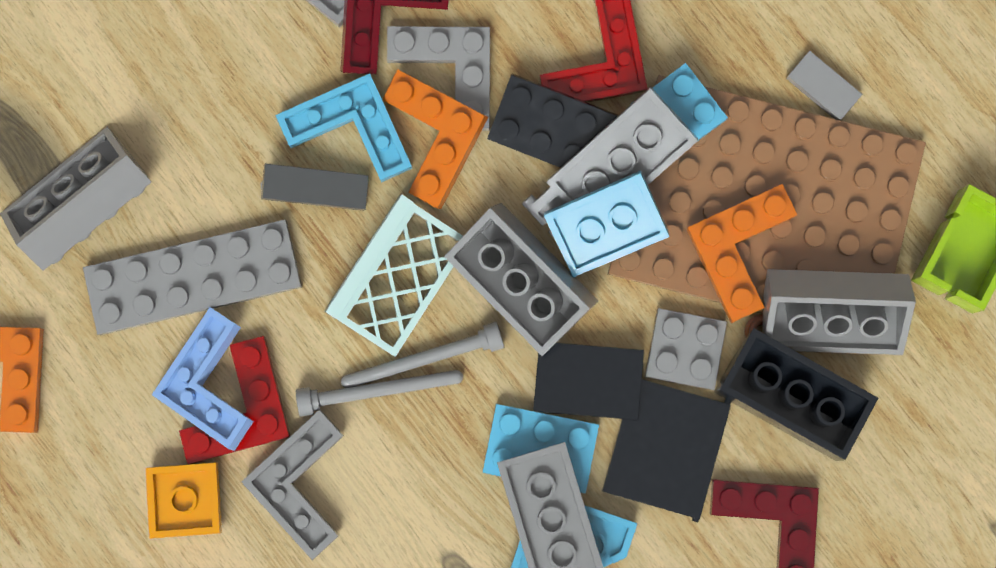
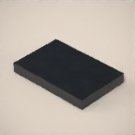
[533,343,644,421]

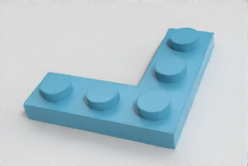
[275,73,413,182]

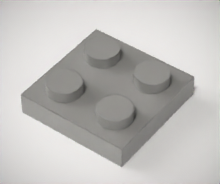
[645,308,727,390]

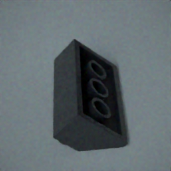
[714,328,879,461]

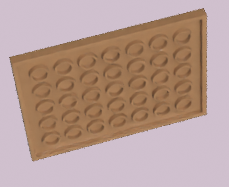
[608,75,926,314]

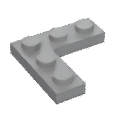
[387,26,490,131]
[242,410,344,560]

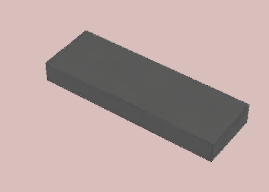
[261,163,369,211]

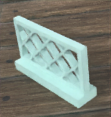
[324,195,463,357]

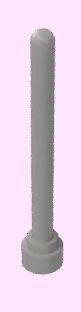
[341,321,505,388]
[295,370,463,417]

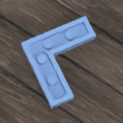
[152,307,254,451]

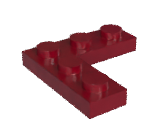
[340,0,449,75]
[710,480,819,568]

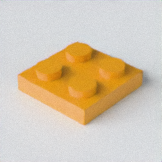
[145,462,222,539]

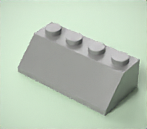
[0,127,151,271]
[444,203,598,356]
[762,269,916,355]

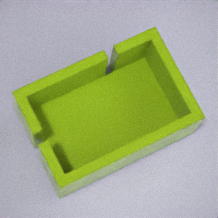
[911,184,996,314]

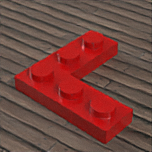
[539,0,648,102]
[179,336,290,464]

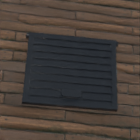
[602,379,731,523]

